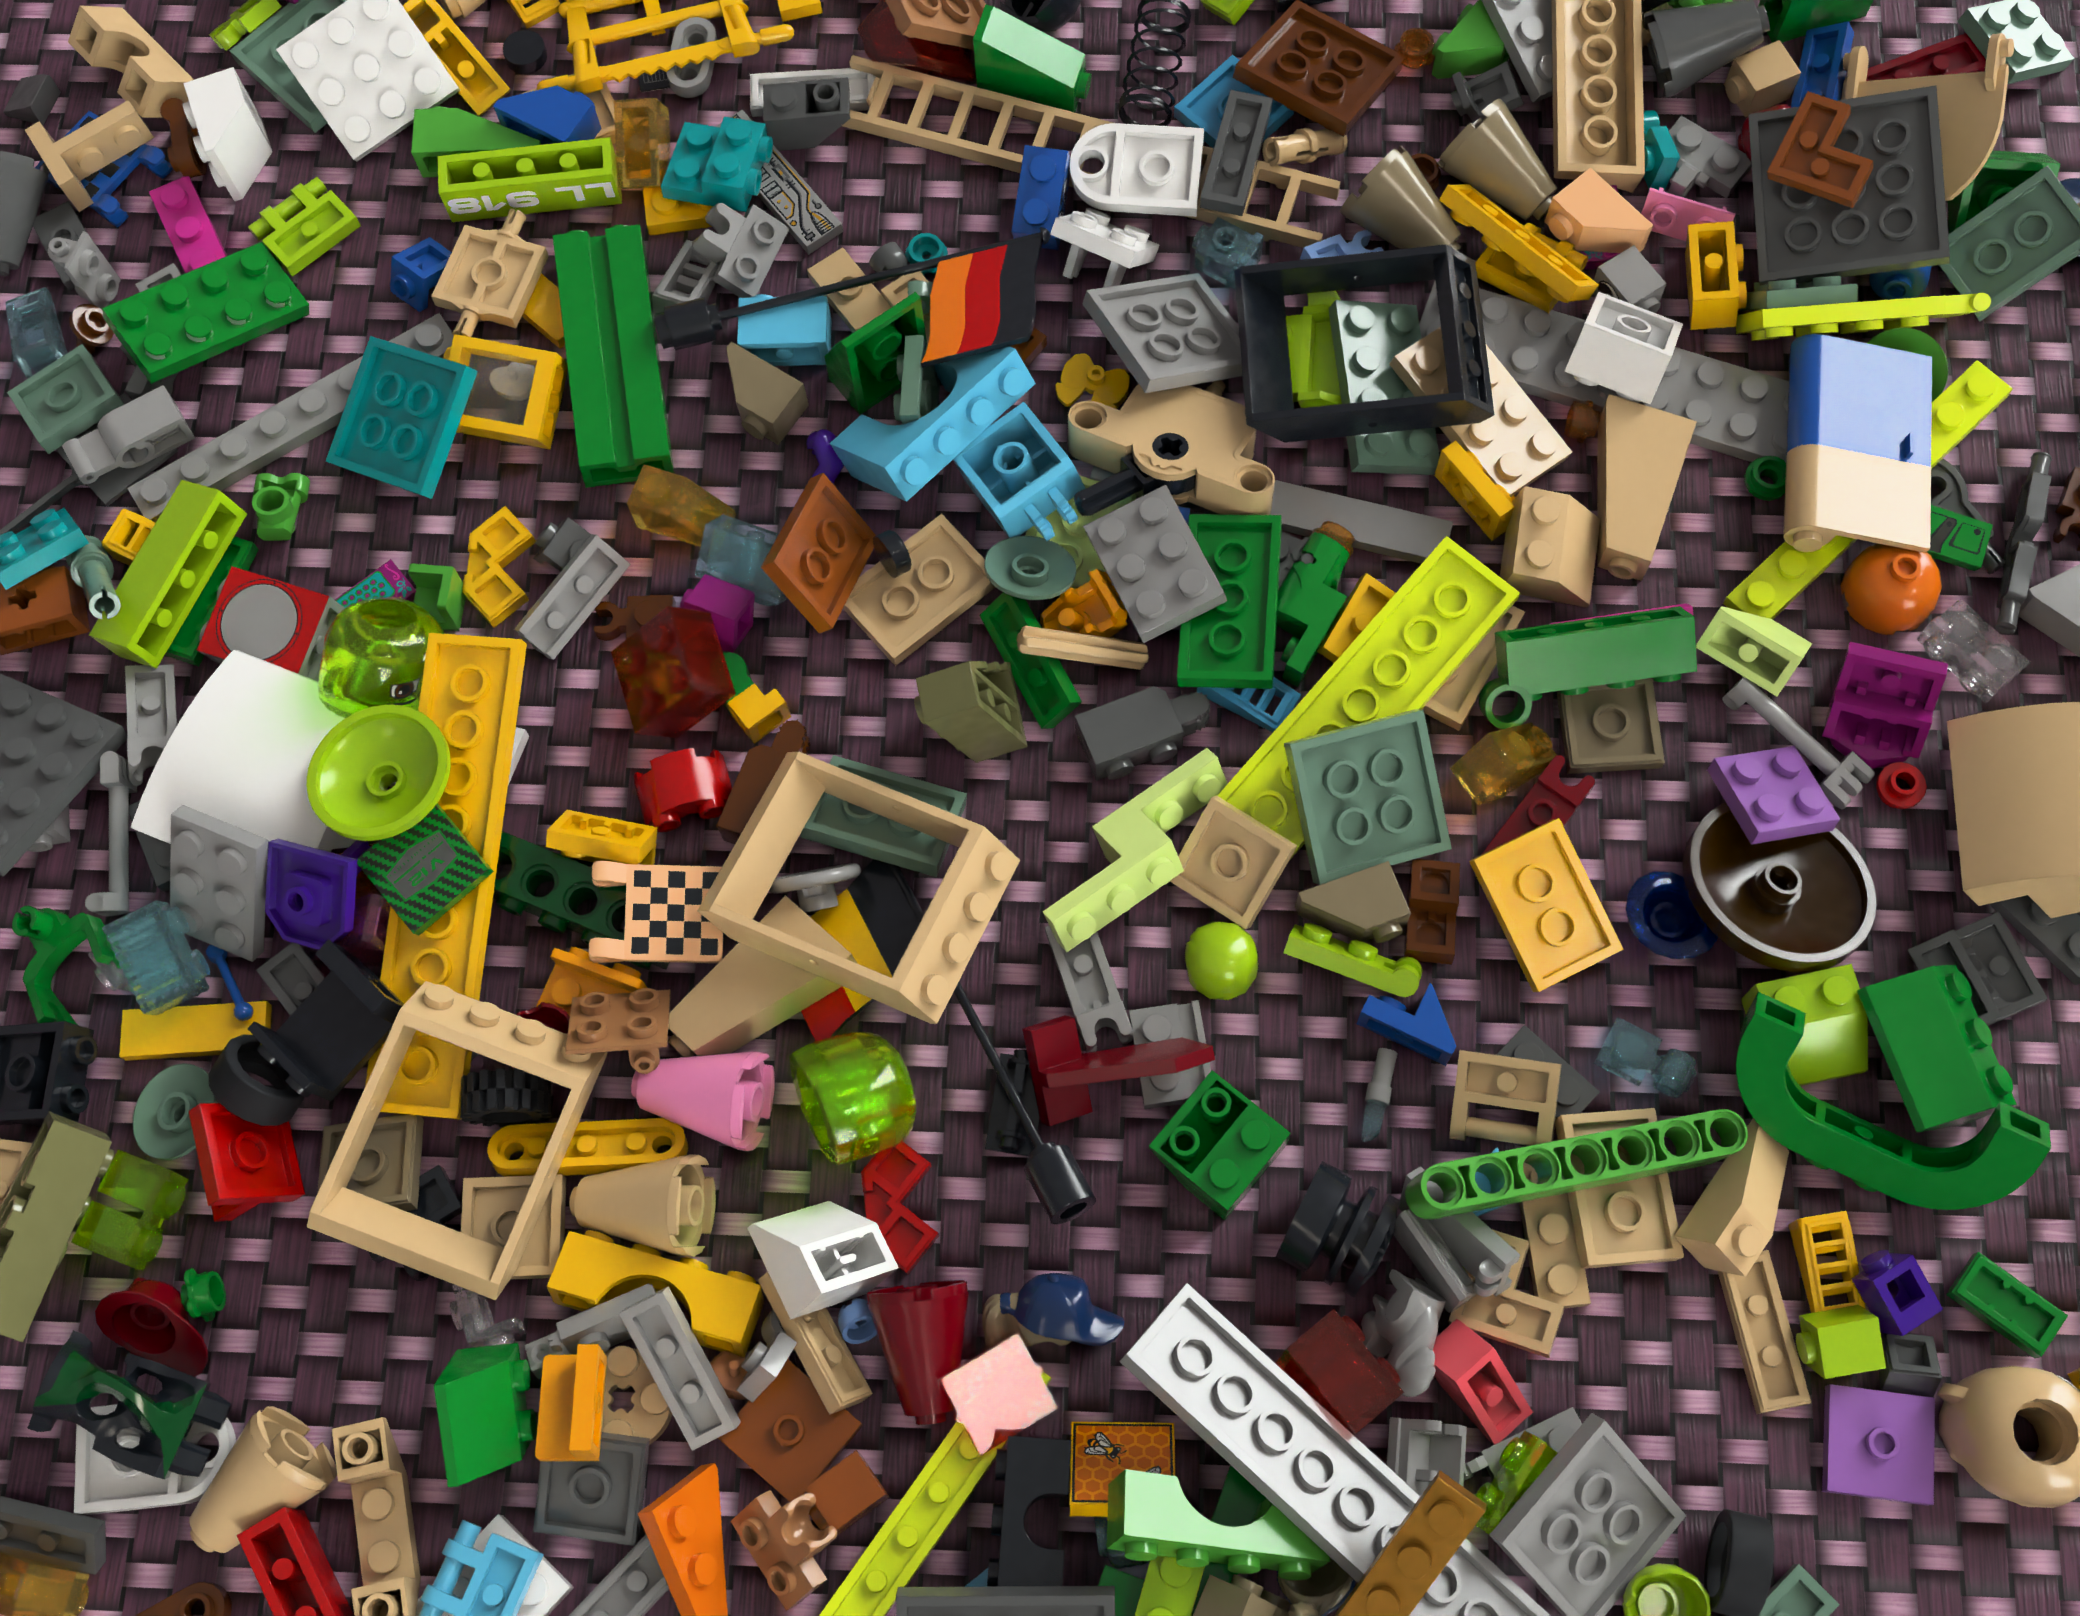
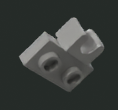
[692,203,790,298]

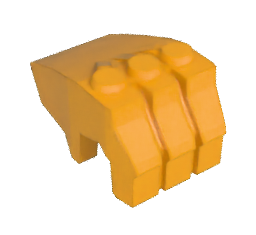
[1040,569,1128,638]

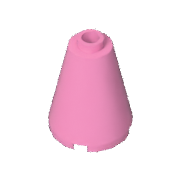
[631,1051,775,1151]

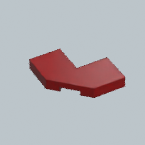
[861,1133,939,1275]

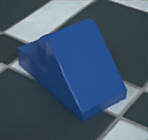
[1356,983,1456,1066]

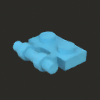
[419,1520,544,1616]

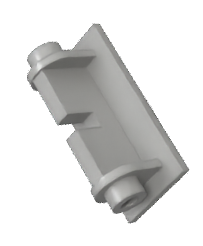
[48,231,121,309]

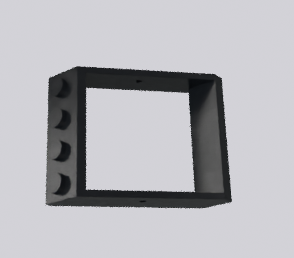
[1234,244,1495,443]

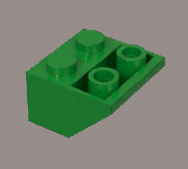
[1149,1070,1291,1220]

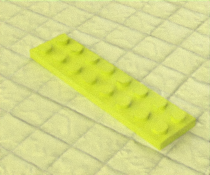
[1201,536,1520,861]

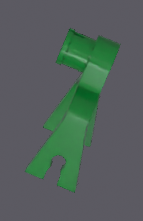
[12,905,135,1025]

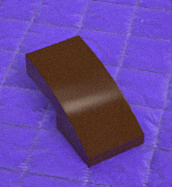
[1404,859,1460,965]

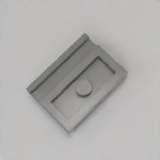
[1129,1000,1211,1110]

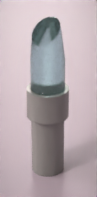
[1361,1048,1398,1142]

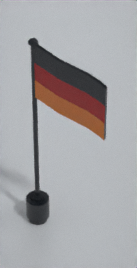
[654,227,1050,368]

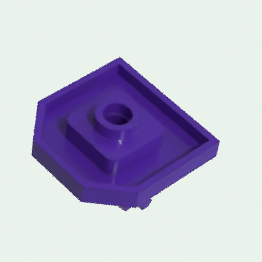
[265,839,371,950]

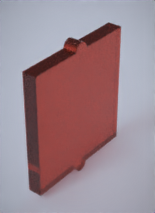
[938,1332,1058,1456]

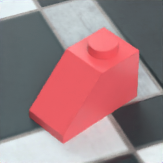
[1433,1319,1533,1445]

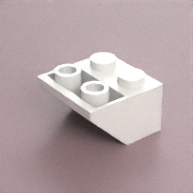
[182,67,273,201]
[747,1201,898,1320]

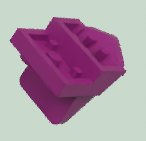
[1822,642,1948,769]

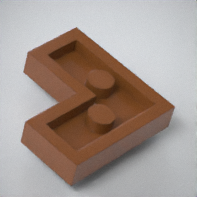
[1767,91,1873,208]

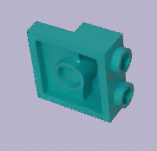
[661,116,773,212]

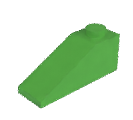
[411,106,541,178]

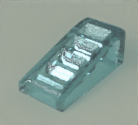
[5,287,67,378]

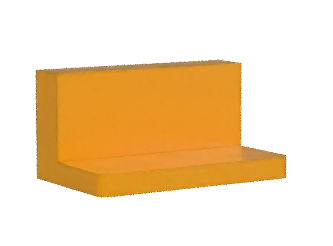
[535,1344,607,1461]

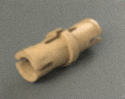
[1262,128,1348,166]

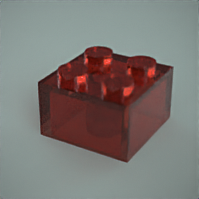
[611,606,736,738]
[1275,1309,1404,1435]

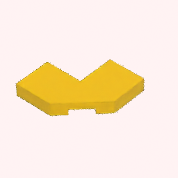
[462,506,536,628]

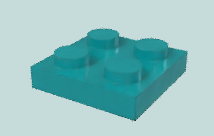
[0,507,89,590]

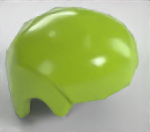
[1185,922,1258,1000]
[1622,1563,1711,1616]

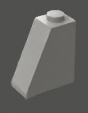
[2019,564,2080,657]

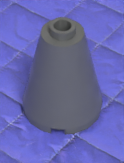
[1642,0,1770,98]
[0,151,49,276]

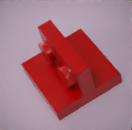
[189,1103,305,1222]

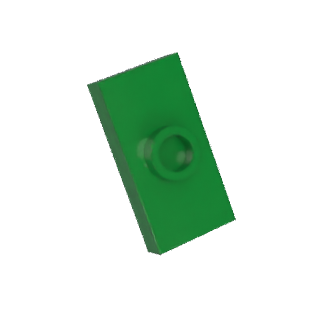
[1946,1252,2068,1359]

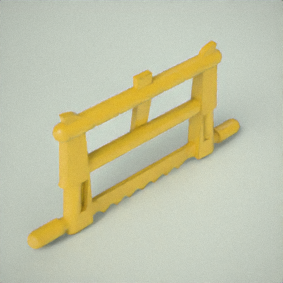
[536,0,794,94]

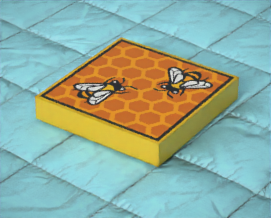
[1070,1422,1175,1517]

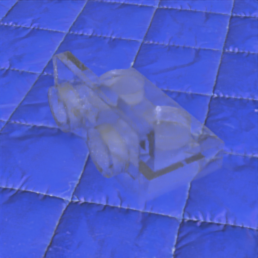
[1917,598,2031,703]

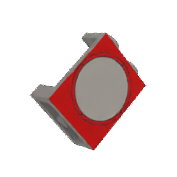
[197,566,348,682]

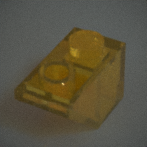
[1450,722,1557,806]

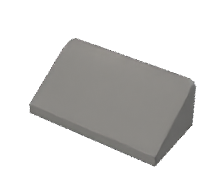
[1394,1209,1477,1313]

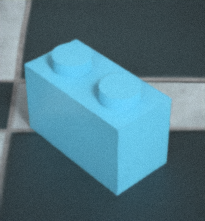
[737,294,832,366]

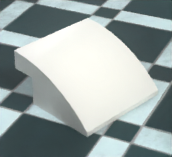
[130,650,379,859]

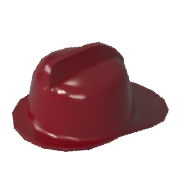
[95,1277,208,1377]

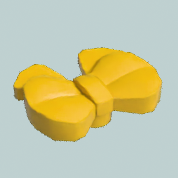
[1055,353,1130,409]

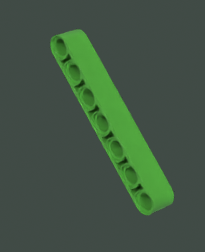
[1405,1109,1748,1219]

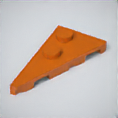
[637,1463,728,1616]

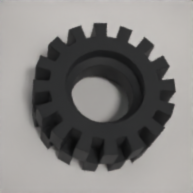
[460,1068,552,1127]

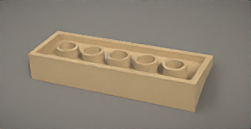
[1551,0,1645,193]

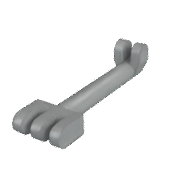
[1722,677,1875,809]
[85,751,137,916]

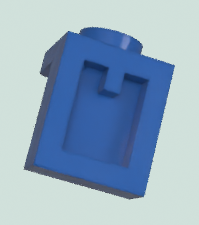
[390,237,452,312]

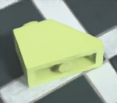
[1696,606,1812,697]

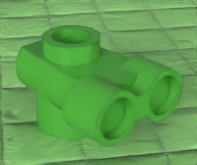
[252,473,310,541]

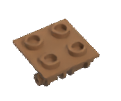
[565,988,671,1074]

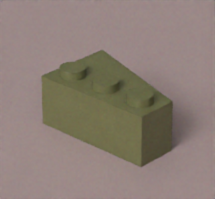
[914,661,1028,763]

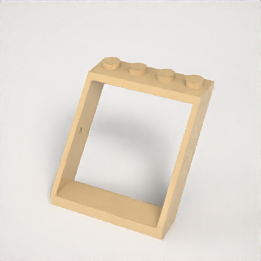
[697,752,1020,1024]
[307,981,607,1300]

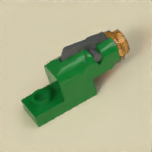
[1276,521,1355,687]

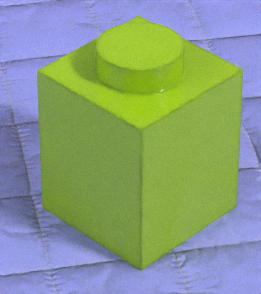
[1796,1305,1886,1379]

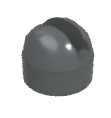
[869,242,908,281]

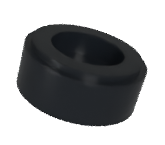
[503,30,547,74]
[873,529,912,578]

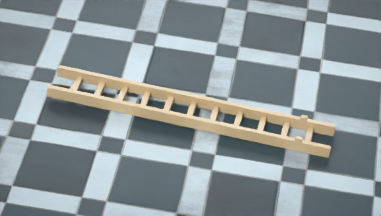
[842,55,1341,248]

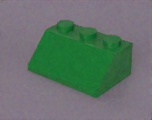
[1857,965,2017,1132]

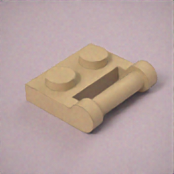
[1450,1050,1562,1146]

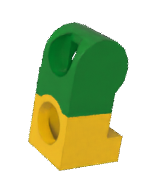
[707,652,791,744]

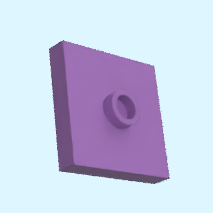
[1822,1384,1935,1506]

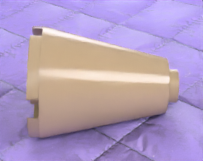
[569,1154,716,1257]
[189,1406,337,1553]

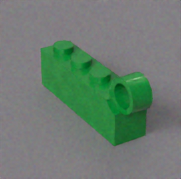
[1479,606,1697,730]

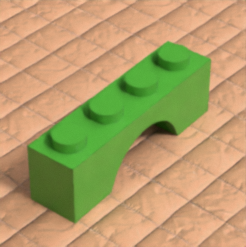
[1107,1469,1330,1580]

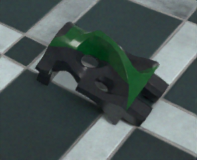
[27,1330,232,1479]

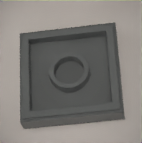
[533,1432,650,1546]

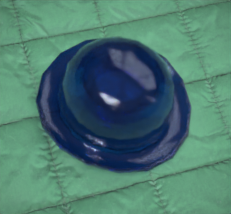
[1626,871,1718,959]

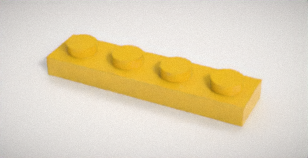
[1439,184,1599,303]

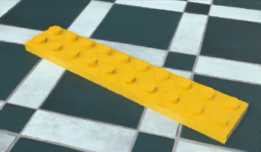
[365,633,527,1120]

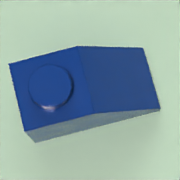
[493,85,602,145]

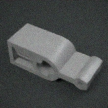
[62,385,195,485]

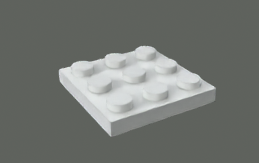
[276,0,460,162]

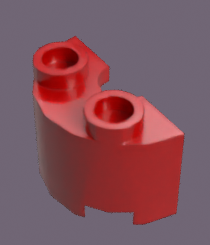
[634,748,732,832]

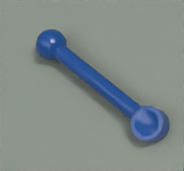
[206,945,253,1021]

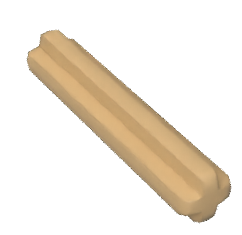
[1017,626,1149,670]

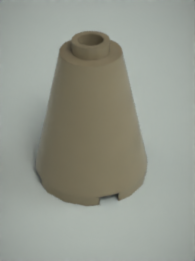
[1437,98,1558,221]
[1340,145,1462,251]

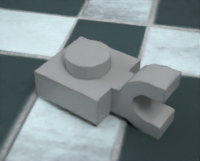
[736,1310,797,1403]

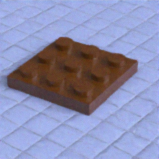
[1232,0,1406,137]

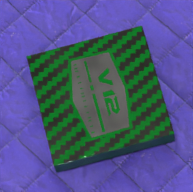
[357,803,494,936]

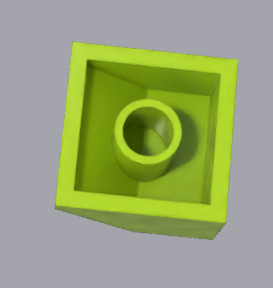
[1741,964,1868,1086]

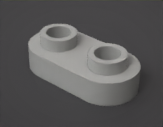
[666,17,718,98]

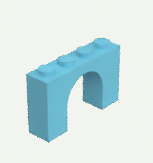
[830,346,1036,502]

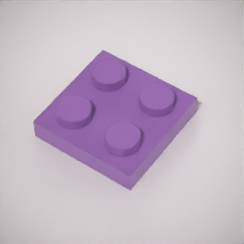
[1707,746,1840,844]

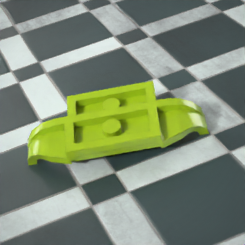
[1286,290,1342,408]

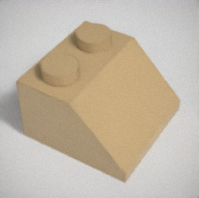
[1500,486,1601,608]

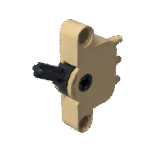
[1067,380,1275,516]

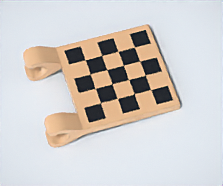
[589,861,723,963]

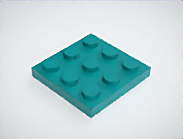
[326,336,478,499]

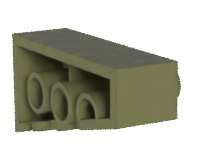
[0,1112,114,1342]

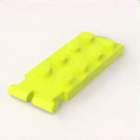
[1736,293,1991,341]

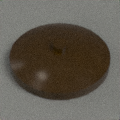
[1683,803,1877,972]

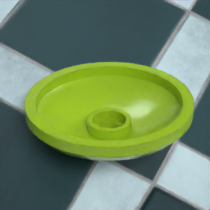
[306,705,451,841]

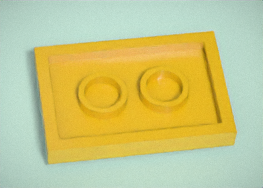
[1469,818,1624,992]

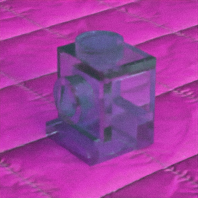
[1192,217,1264,290]

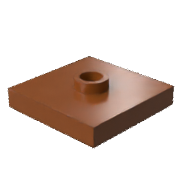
[718,1359,863,1502]

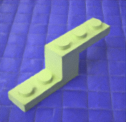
[1042,748,1228,952]

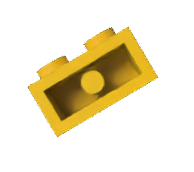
[1685,221,1747,330]

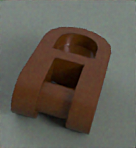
[160,98,207,178]

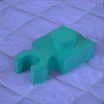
[1644,110,1680,190]

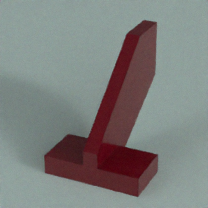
[1022,1015,1215,1126]

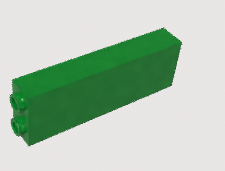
[552,224,675,488]

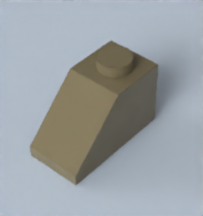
[726,341,809,445]
[1295,861,1411,943]

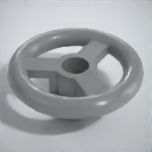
[769,863,861,912]

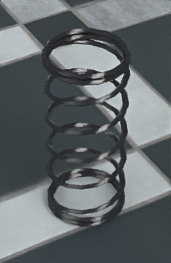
[1117,0,1191,126]

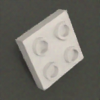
[1050,208,1160,288]

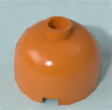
[1841,543,1942,635]

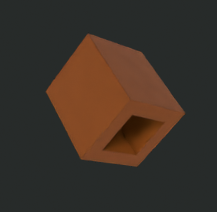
[804,1450,890,1535]

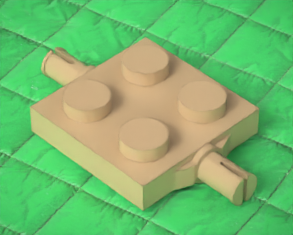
[431,209,549,337]

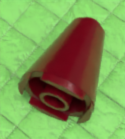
[867,1280,969,1425]

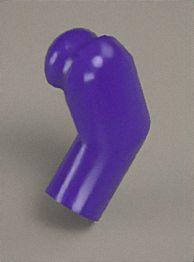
[806,429,844,483]

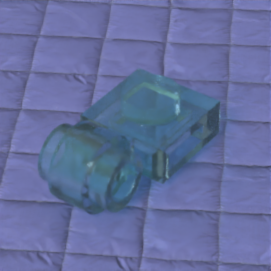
[1593,1017,1697,1098]

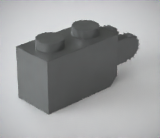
[1075,686,1211,781]

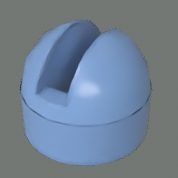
[837,1298,877,1344]

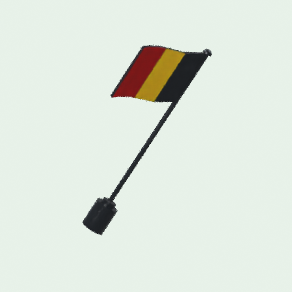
[801,859,1096,1225]

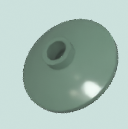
[984,536,1076,600]
[132,1063,218,1160]

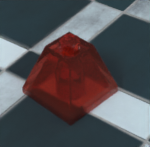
[857,0,976,82]

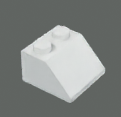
[1565,292,1683,404]

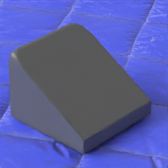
[3,74,61,125]
[1879,1333,1942,1397]

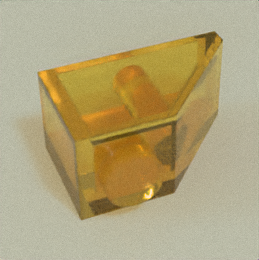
[614,98,671,189]
[627,465,736,553]
[0,1552,89,1616]

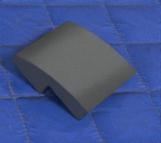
[1907,911,2048,1026]

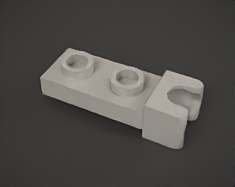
[125,664,177,786]
[1045,926,1133,1053]

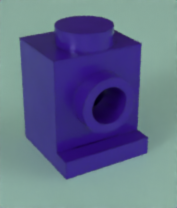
[1851,1250,1944,1336]

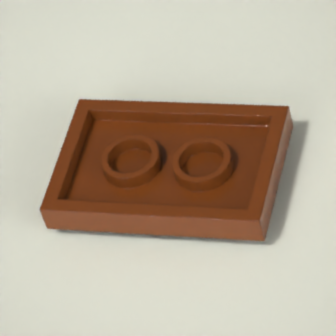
[761,473,876,633]

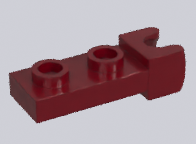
[1481,755,1595,855]

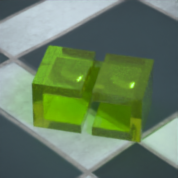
[71,1149,189,1271]

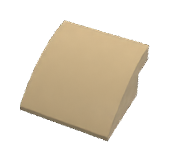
[1947,702,2080,918]

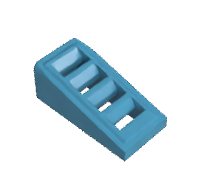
[1197,677,1301,732]

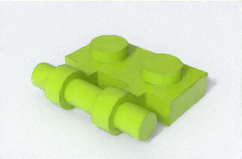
[248,176,361,277]

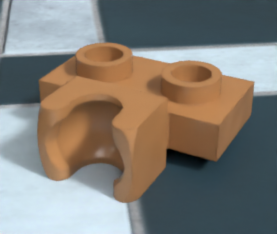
[730,1490,837,1611]

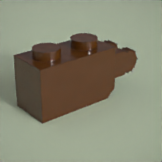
[716,719,811,844]

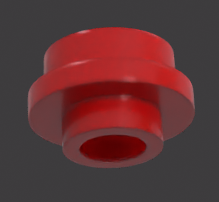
[1876,762,1927,809]

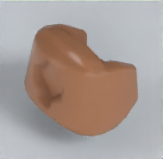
[710,1351,747,1400]

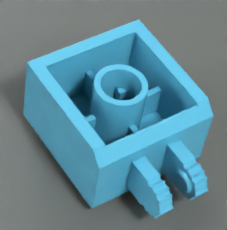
[953,402,1086,541]

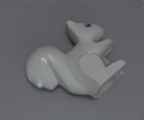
[1357,1269,1447,1397]

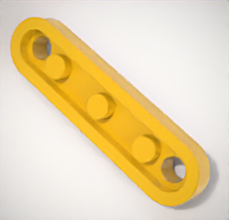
[487,1118,688,1177]

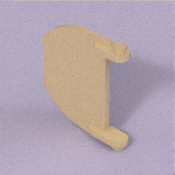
[1841,33,2014,201]

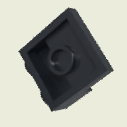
[0,1021,98,1128]

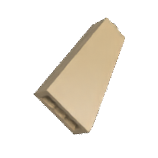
[1597,394,1697,581]
[668,895,858,1057]

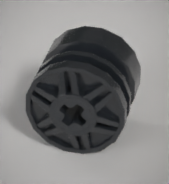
[1275,1161,1401,1297]

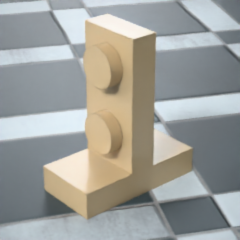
[25,100,154,212]

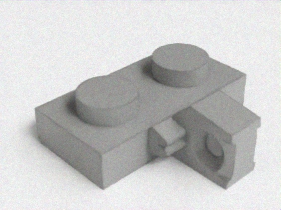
[1667,115,1752,199]

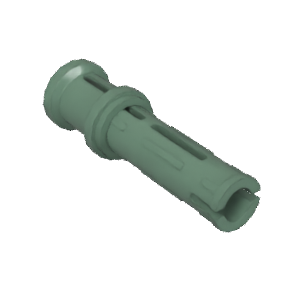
[65,535,121,619]

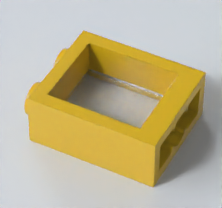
[443,334,568,450]

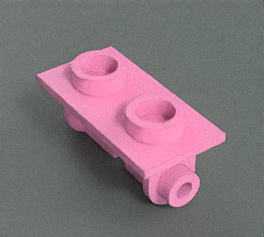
[1641,187,1736,241]

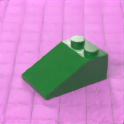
[824,292,927,415]

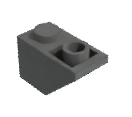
[763,77,850,151]

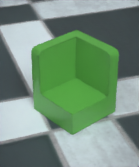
[408,564,466,631]

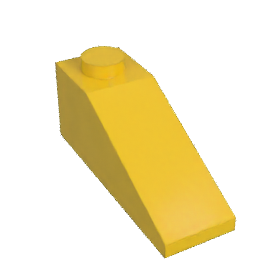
[402,0,511,117]

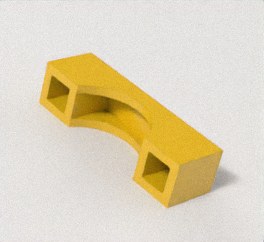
[547,1230,764,1358]

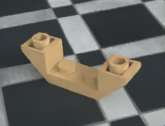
[332,1417,421,1616]

